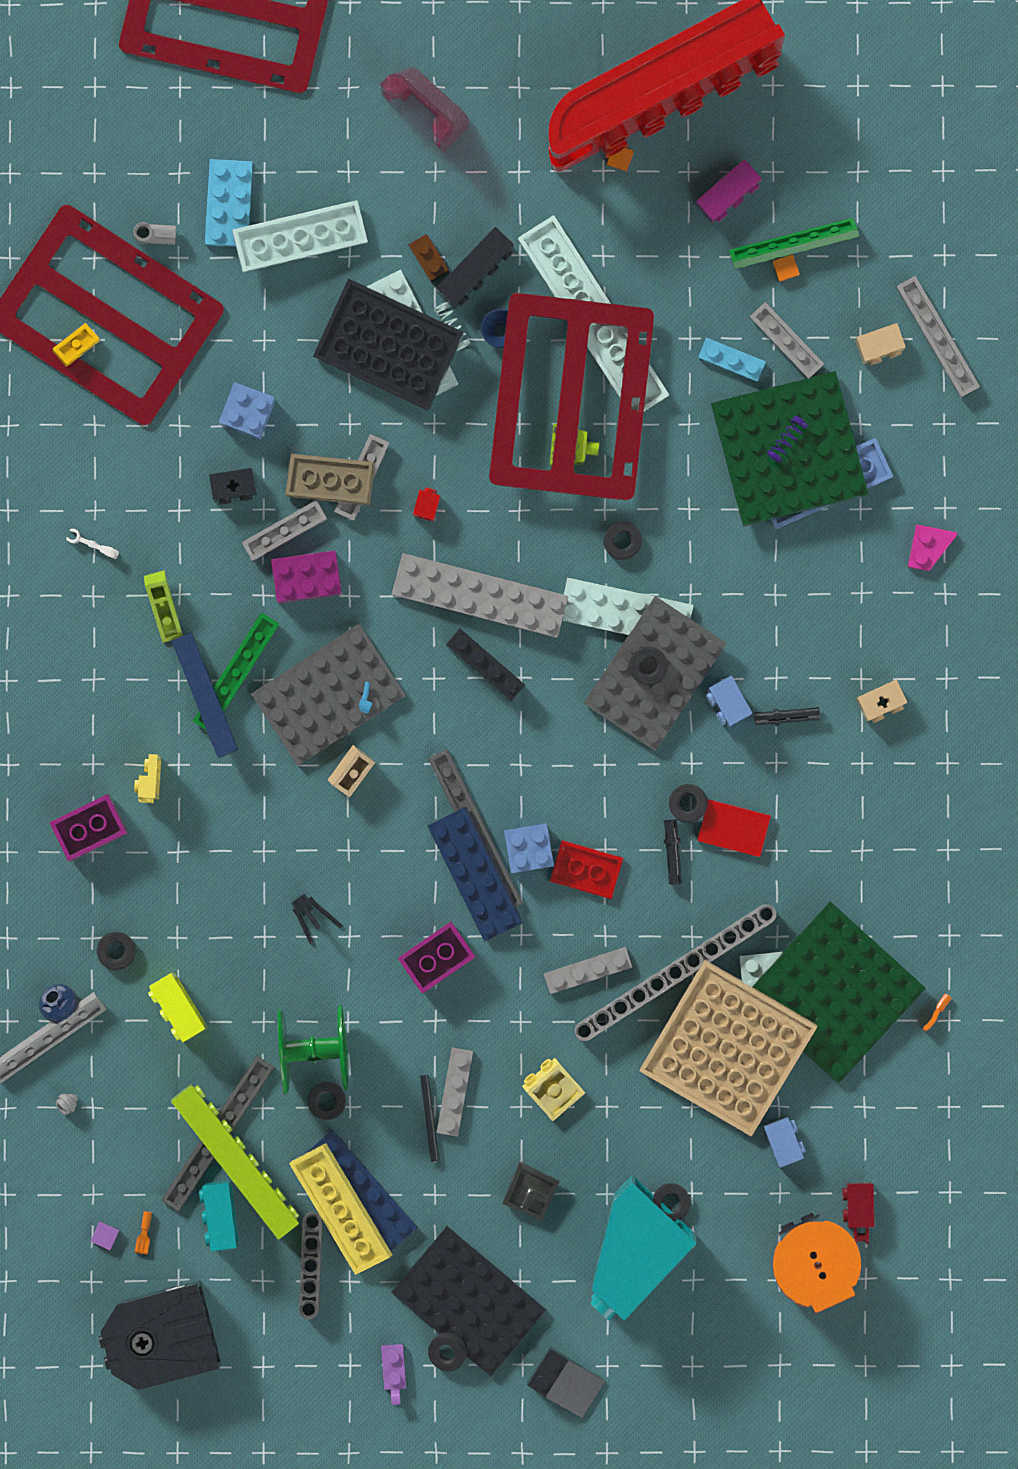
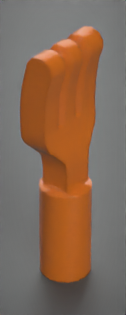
[923,993,952,1031]
[135,1211,152,1255]

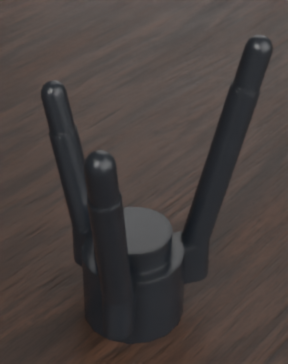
[292,894,343,944]

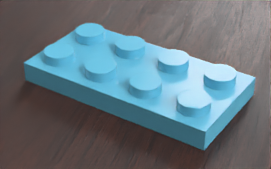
[205,159,253,247]

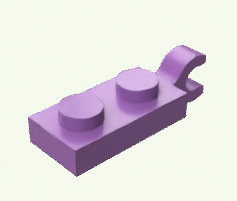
[381,1344,406,1405]

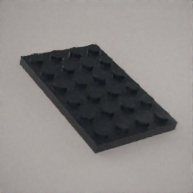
[313,278,465,411]
[391,1226,546,1377]

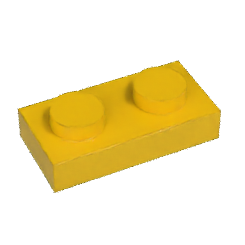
[53,323,100,367]

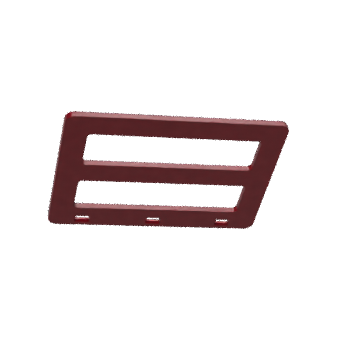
[119,0,329,94]
[0,205,224,426]
[489,293,654,501]

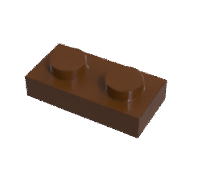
[408,234,449,282]

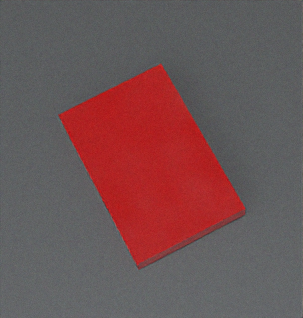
[697,799,771,857]
[550,840,623,899]

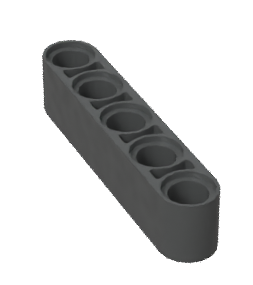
[299,1211,323,1320]

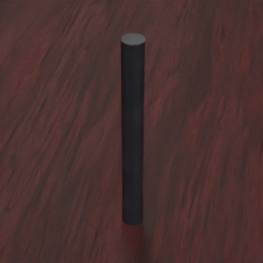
[420,1075,439,1162]

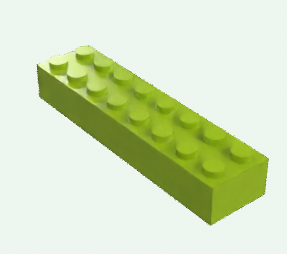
[171,1083,299,1240]

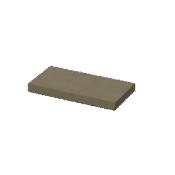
[285,454,376,506]

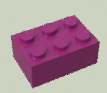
[271,551,342,604]
[49,794,129,862]
[398,921,476,994]

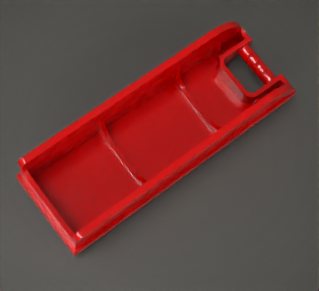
[549,0,785,172]

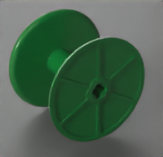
[278,1004,349,1095]

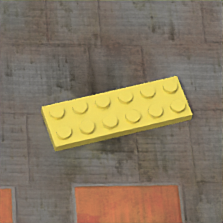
[289,1143,392,1275]

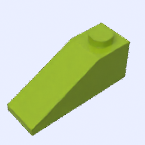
[144,570,183,643]

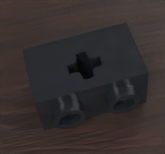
[209,468,257,505]

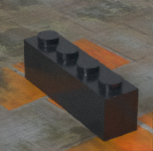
[436,227,514,309]
[446,629,525,702]

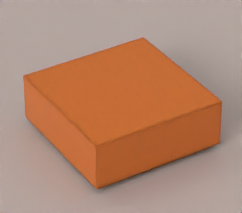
[607,148,634,172]
[772,254,800,282]

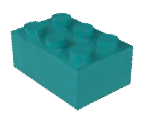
[199,1180,240,1251]

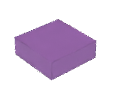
[90,1221,120,1250]

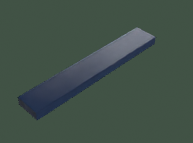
[172,632,239,759]

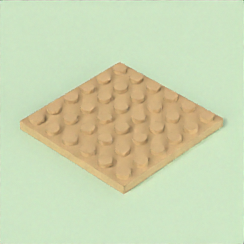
[639,960,817,1137]

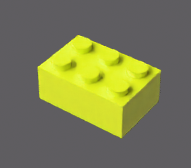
[148,972,208,1042]

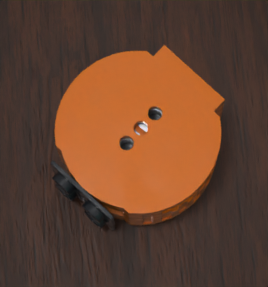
[773,1213,861,1314]

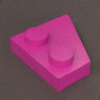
[908,524,957,571]

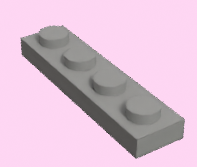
[749,302,824,378]
[334,434,390,521]
[242,500,327,562]
[544,947,632,994]
[437,1047,473,1137]

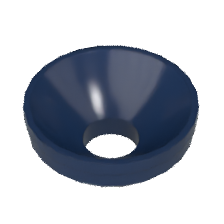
[481,309,508,348]
[39,984,77,1022]

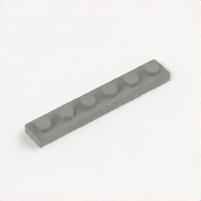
[896,276,980,398]
[0,992,107,1084]

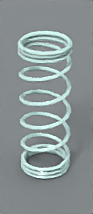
[434,302,471,351]

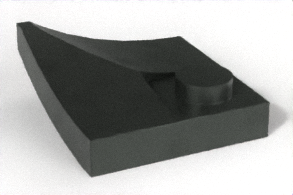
[502,1161,560,1221]

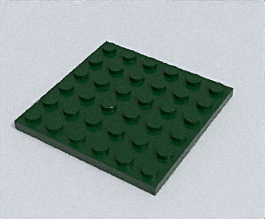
[711,371,868,527]
[752,901,926,1084]

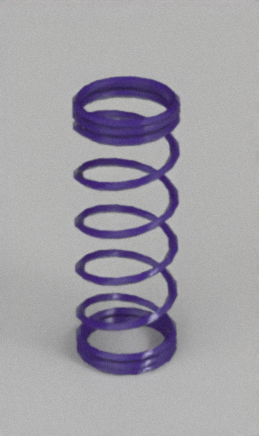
[767,416,808,463]

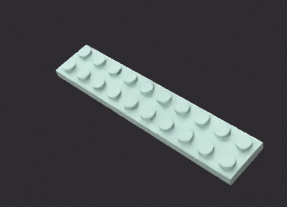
[518,215,669,412]

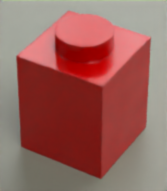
[413,487,441,522]

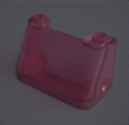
[380,67,469,153]

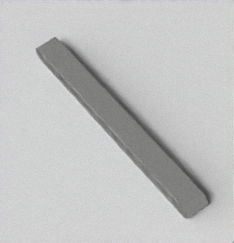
[575,905,776,1041]

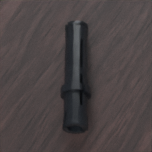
[754,707,820,726]
[663,819,682,885]

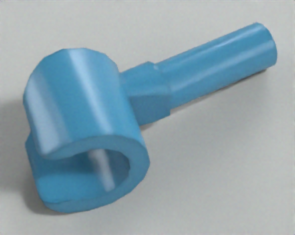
[359,682,373,714]

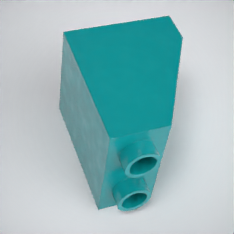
[590,1175,697,1321]

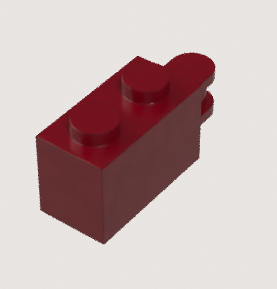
[842,1182,875,1244]

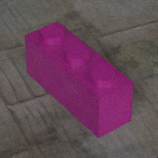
[695,159,761,224]

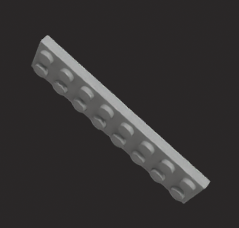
[392,553,569,638]

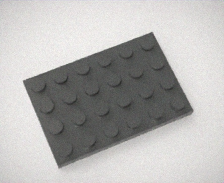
[584,596,727,751]
[251,624,406,766]

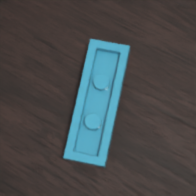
[698,338,766,382]

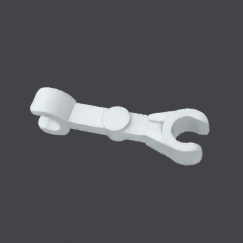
[66,529,119,559]

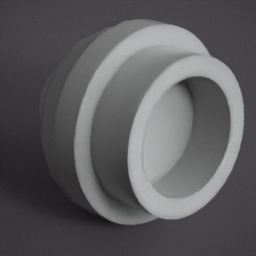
[55,1094,78,1116]

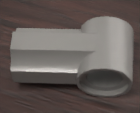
[133,222,176,245]

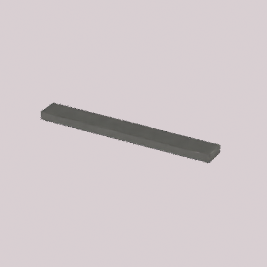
[428,749,523,907]
[161,1055,275,1212]

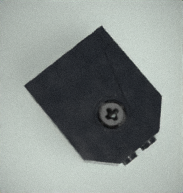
[99,1280,222,1390]

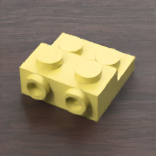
[134,754,161,803]
[522,1058,585,1121]

